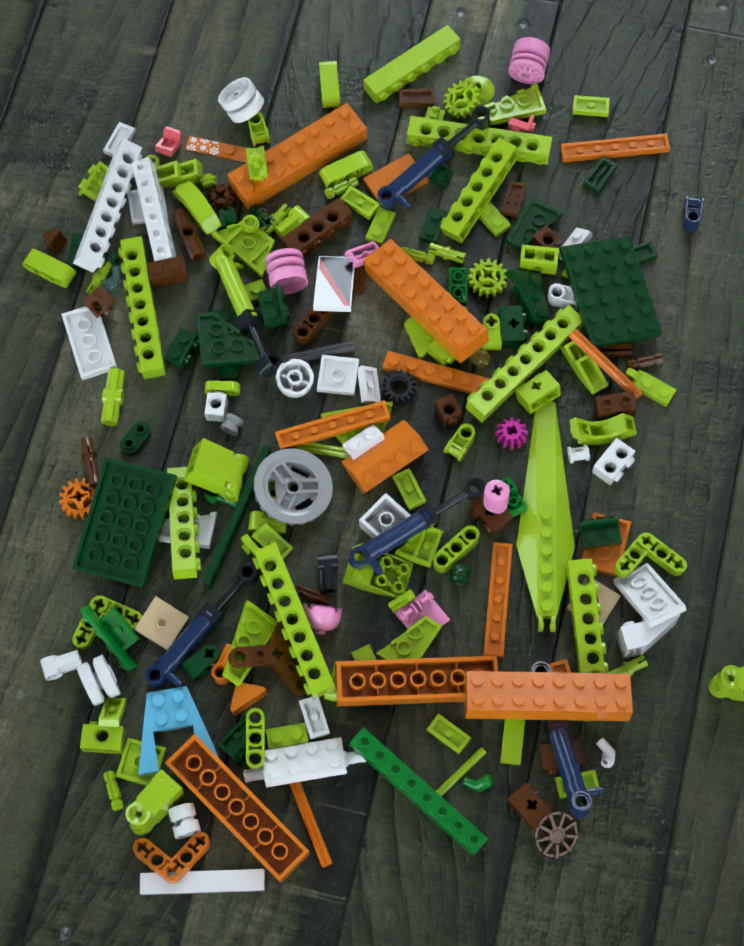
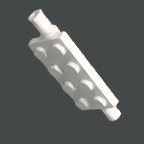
[243,737,366,787]

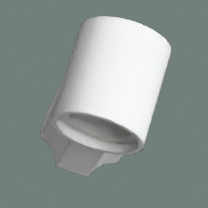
[40,650,83,681]

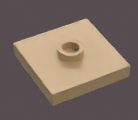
[566,577,621,624]
[134,596,189,650]

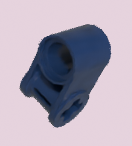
[683,195,704,231]

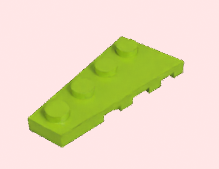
[478,83,546,126]
[222,600,277,687]

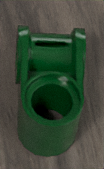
[182,645,221,682]

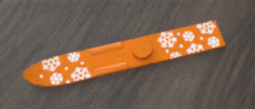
[185,136,247,163]

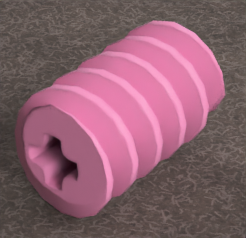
[483,480,510,514]

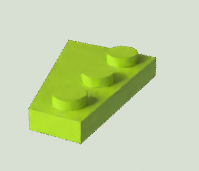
[376,615,442,660]

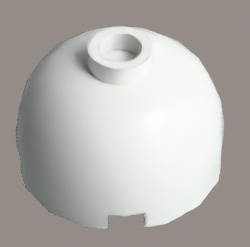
[276,359,314,398]

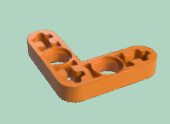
[133,832,210,884]

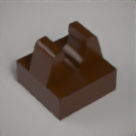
[42,228,67,255]

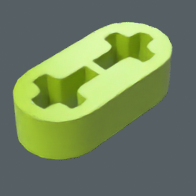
[204,381,240,396]

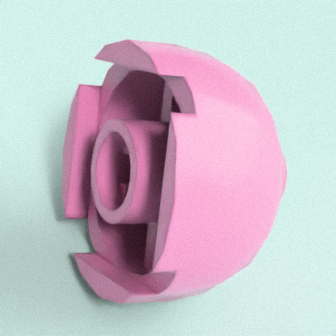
[303,603,342,635]

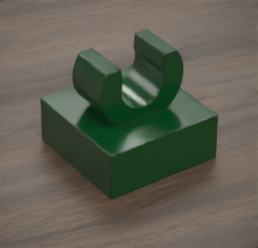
[430,165,453,189]

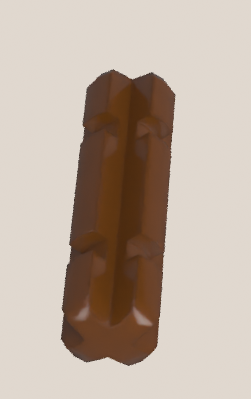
[354,265,365,295]
[626,352,664,370]
[294,584,331,606]

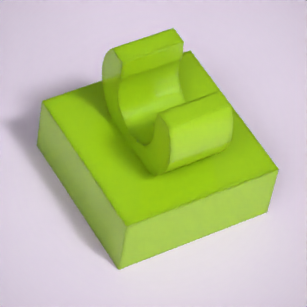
[425,106,446,121]

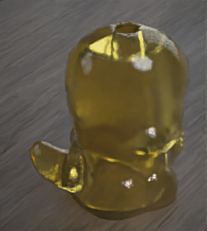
[469,347,491,369]

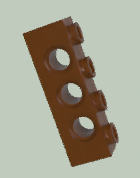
[281,198,353,259]

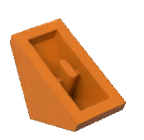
[230,683,268,716]

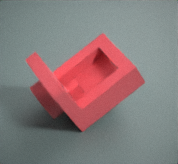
[508,115,536,133]
[155,126,181,157]

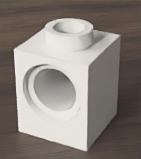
[204,391,228,422]

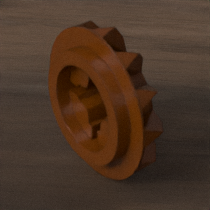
[206,184,235,211]

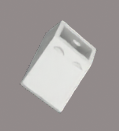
[616,614,680,659]

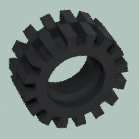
[382,369,416,406]

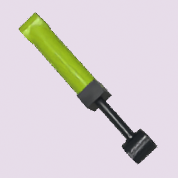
[209,245,282,378]

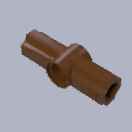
[172,208,206,262]

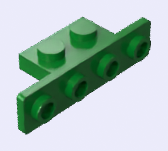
[80,605,140,671]

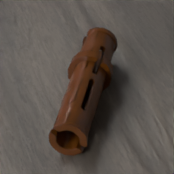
[80,437,99,489]

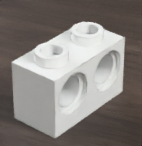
[592,438,635,486]

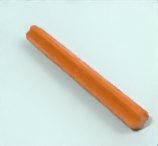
[569,329,642,400]
[289,782,332,867]

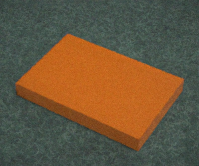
[363,153,428,203]
[582,512,631,577]

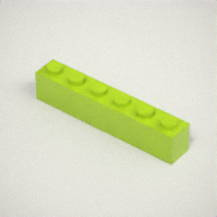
[363,25,460,104]

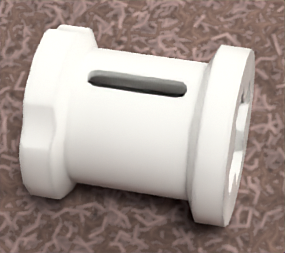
[567,444,590,464]

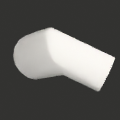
[596,738,615,768]

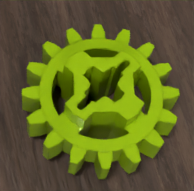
[443,80,482,119]
[468,258,508,298]

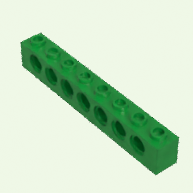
[349,727,488,856]

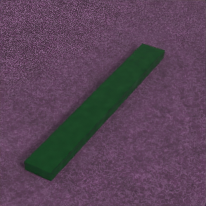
[202,444,272,589]

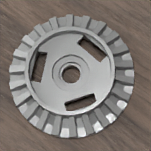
[253,449,333,526]

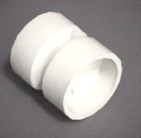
[168,803,201,839]

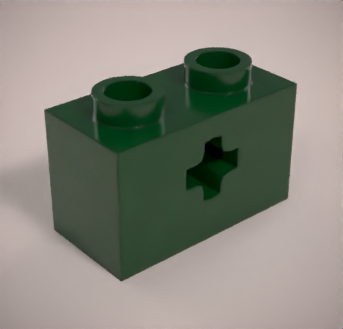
[499,306,528,348]

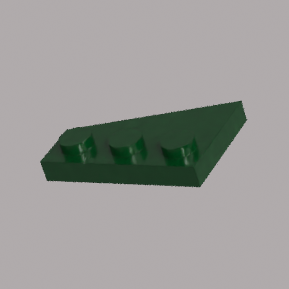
[506,197,564,250]
[505,270,550,325]

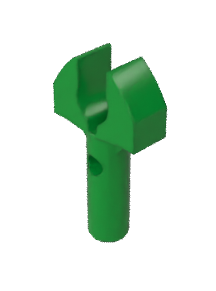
[205,493,238,508]

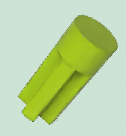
[388,589,417,613]

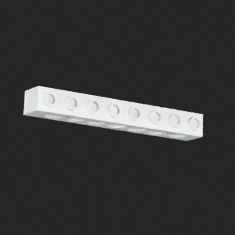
[73,138,142,272]

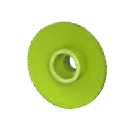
[463,75,495,107]

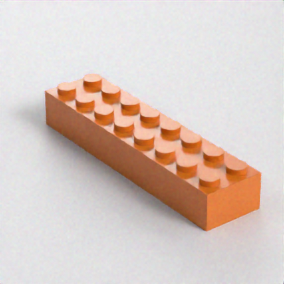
[227,103,368,211]
[363,239,489,364]
[335,656,498,707]
[465,671,633,721]
[165,734,310,883]

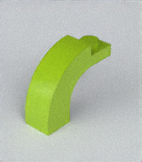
[172,181,222,235]
[569,413,637,445]

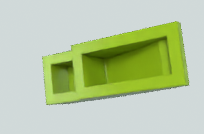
[156,159,203,187]
[560,341,609,395]

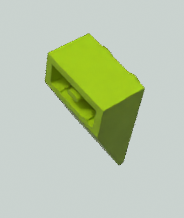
[342,543,413,599]

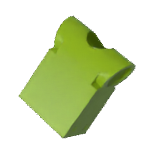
[183,438,250,502]
[708,665,744,702]
[125,769,185,836]

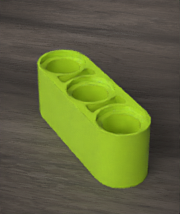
[319,61,340,108]
[319,151,374,188]
[22,249,77,288]
[433,525,479,573]
[246,708,265,770]

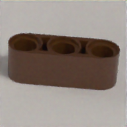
[294,306,334,346]

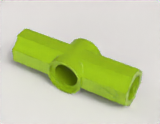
[101,368,125,426]

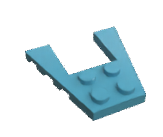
[139,686,219,776]

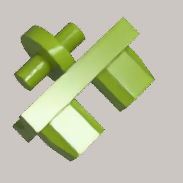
[246,146,268,181]

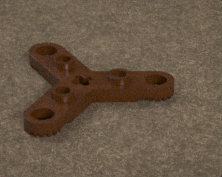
[228,617,307,697]

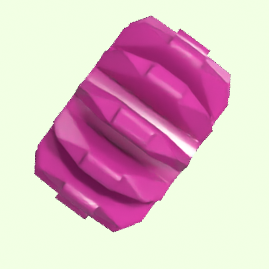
[495,417,528,450]

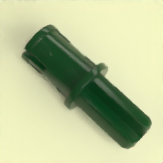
[250,204,274,227]

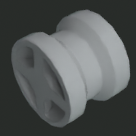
[220,413,243,436]

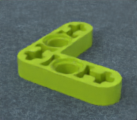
[614,532,687,578]
[72,595,142,650]

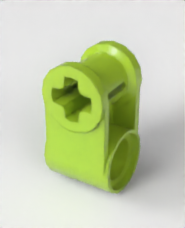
[248,111,271,147]
[482,313,502,351]
[444,424,475,462]

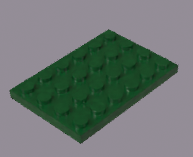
[559,236,662,348]
[72,457,178,589]

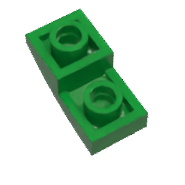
[449,267,468,303]
[501,476,528,517]

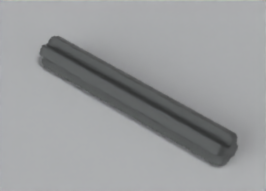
[282,340,355,363]

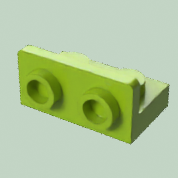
[78,161,109,202]

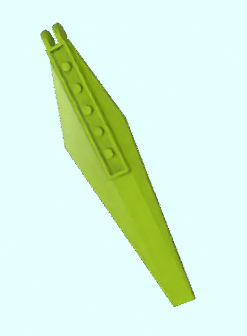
[516,402,575,632]

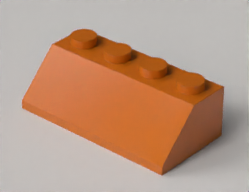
[341,420,429,494]

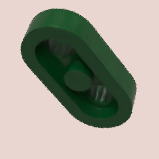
[120,421,152,456]

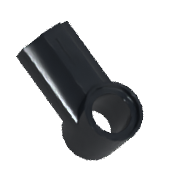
[317,553,338,593]

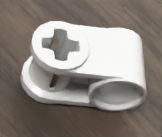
[547,283,578,311]

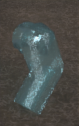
[103,266,121,290]

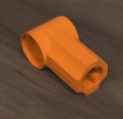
[211,643,232,685]

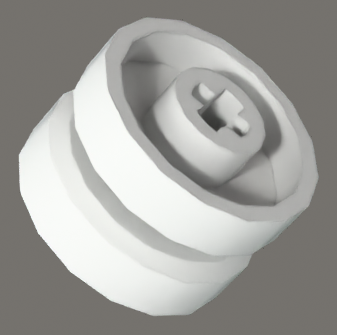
[218,77,264,123]
[76,654,121,706]

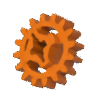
[59,478,96,520]

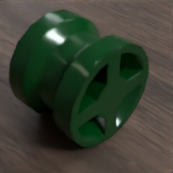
[219,207,237,228]
[450,565,471,586]

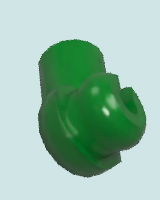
[462,774,493,792]

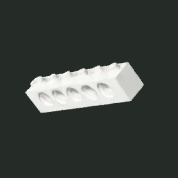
[132,157,177,261]

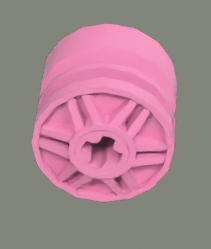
[508,37,550,84]
[265,248,308,294]

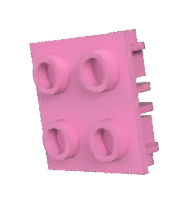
[395,590,450,629]

